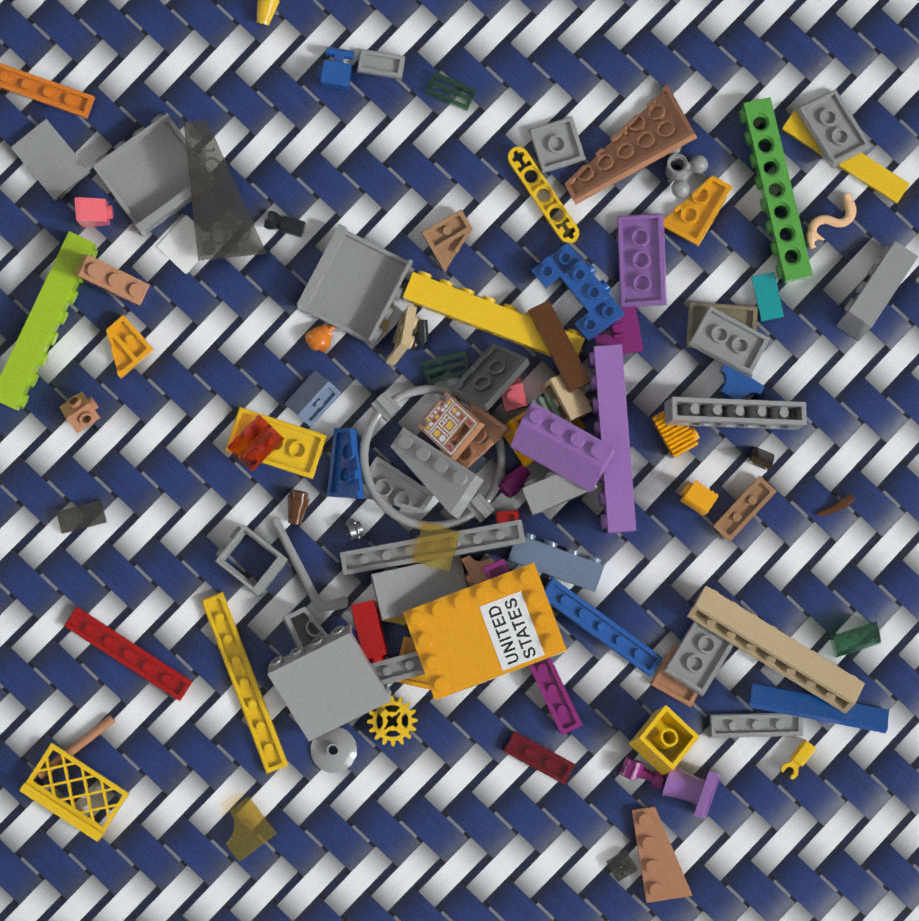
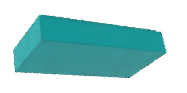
[751,272,784,322]

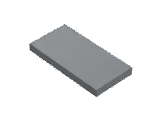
[370,555,468,620]

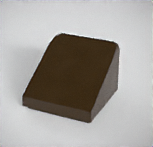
[748,446,775,470]

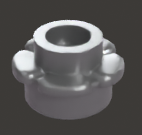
[344,518,363,540]

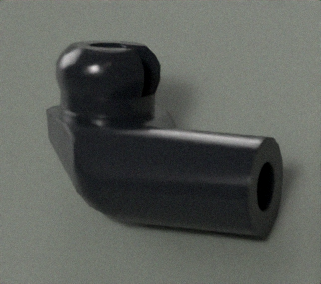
[409,320,429,351]

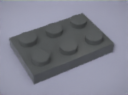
[450,343,529,411]

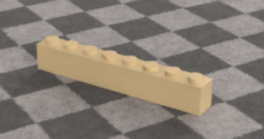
[687,586,865,714]

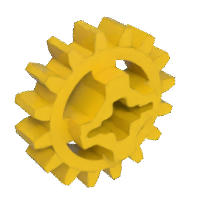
[367,696,418,746]

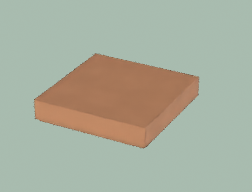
[650,644,698,707]

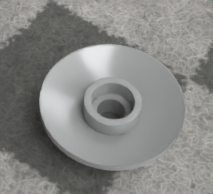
[311,727,357,773]

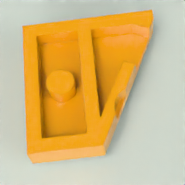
[106,315,154,379]

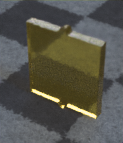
[412,522,461,571]

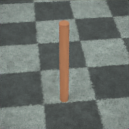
[37,715,116,779]

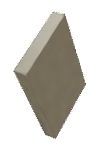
[686,302,758,349]

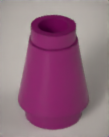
[498,464,531,499]

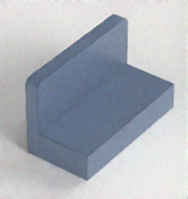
[285,371,341,427]

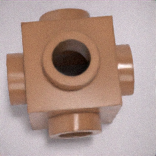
[59,391,100,433]

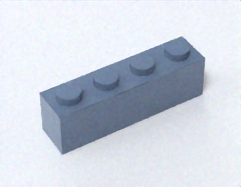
[507,532,604,592]

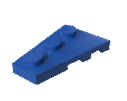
[327,428,364,499]

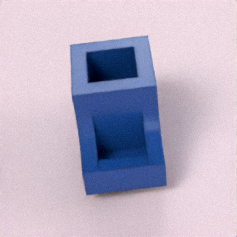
[719,365,765,400]

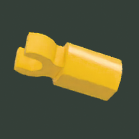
[780,739,816,780]

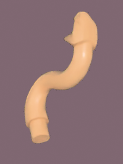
[806,193,857,249]

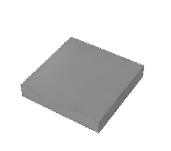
[529,116,586,174]

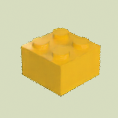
[629,705,700,775]

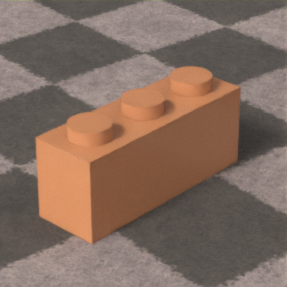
[73,254,150,306]

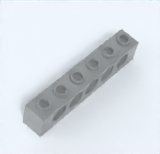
[664,397,807,430]

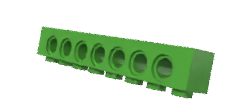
[739,97,813,284]

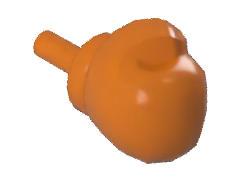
[305,324,336,352]

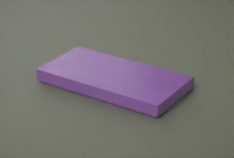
[617,213,667,308]

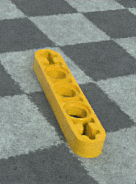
[508,147,579,244]

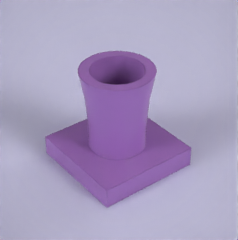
[662,767,721,818]

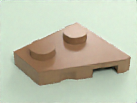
[421,209,473,271]

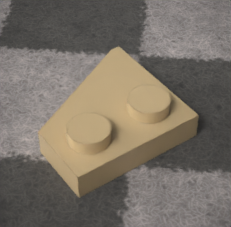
[386,305,418,365]

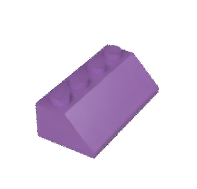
[510,402,615,493]

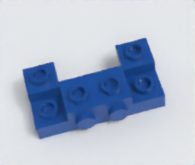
[531,243,625,342]

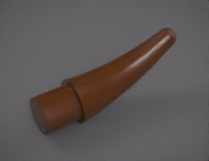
[817,492,856,517]

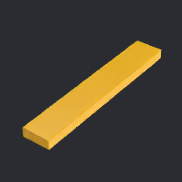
[782,110,910,204]

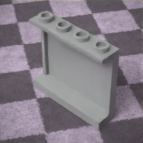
[93,113,217,236]
[297,224,415,345]
[267,624,391,741]

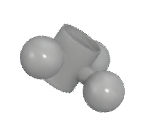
[665,147,708,198]

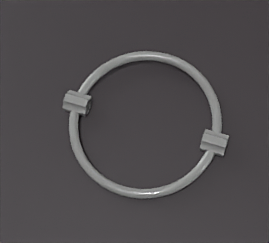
[359,385,506,531]

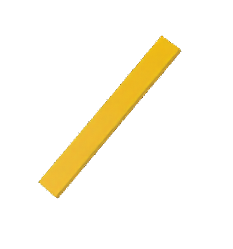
[201,592,289,774]

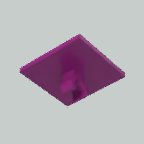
[595,307,643,355]

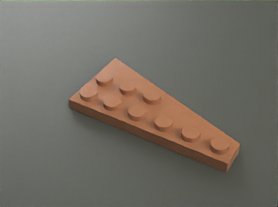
[565,84,697,205]

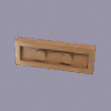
[712,476,777,542]

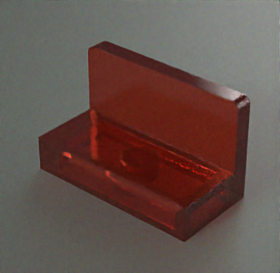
[227,415,284,472]

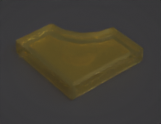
[226,797,277,862]

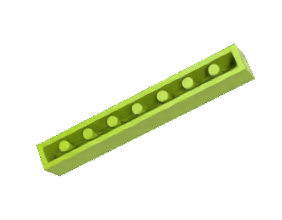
[0,231,98,411]

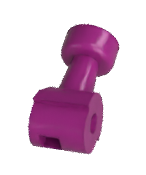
[619,756,666,789]

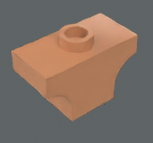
[461,555,494,587]

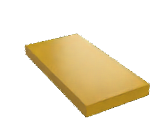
[225,407,327,479]

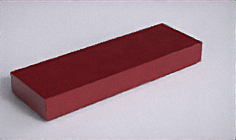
[503,731,575,785]

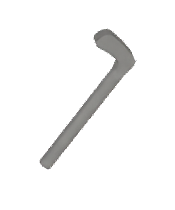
[271,518,349,612]

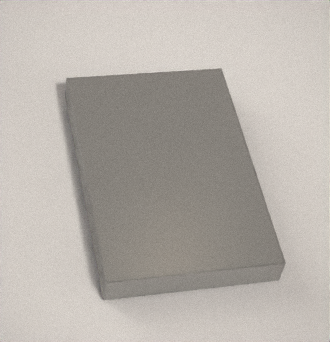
[796,89,871,168]
[11,119,90,201]
[688,305,770,378]
[663,621,734,697]

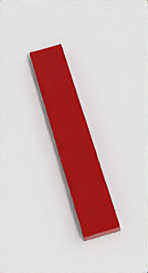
[64,606,193,701]

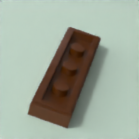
[528,300,591,393]

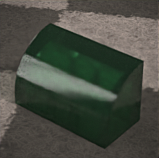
[829,622,881,658]

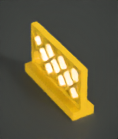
[19,743,130,842]

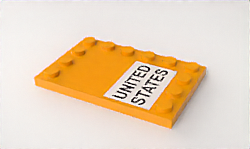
[403,563,567,701]

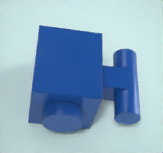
[317,47,354,91]

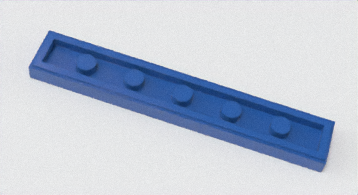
[544,577,663,676]
[749,683,889,733]

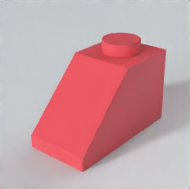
[74,197,113,228]
[501,376,528,414]

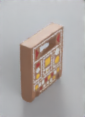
[417,390,485,461]

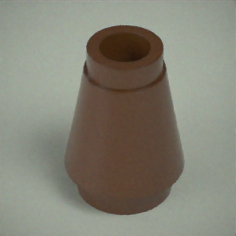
[287,490,310,525]

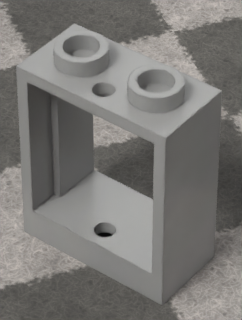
[216,525,289,596]

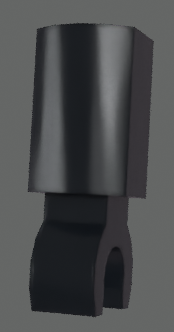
[264,211,306,238]

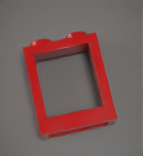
[351,600,388,663]

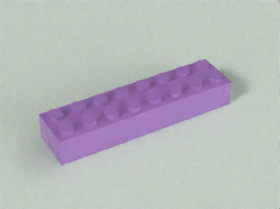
[588,344,636,534]

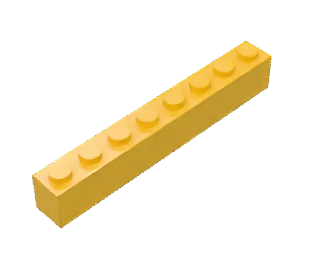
[403,271,585,357]

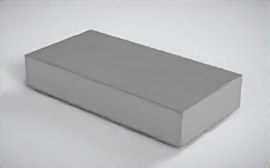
[357,49,405,80]

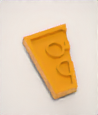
[664,175,733,247]

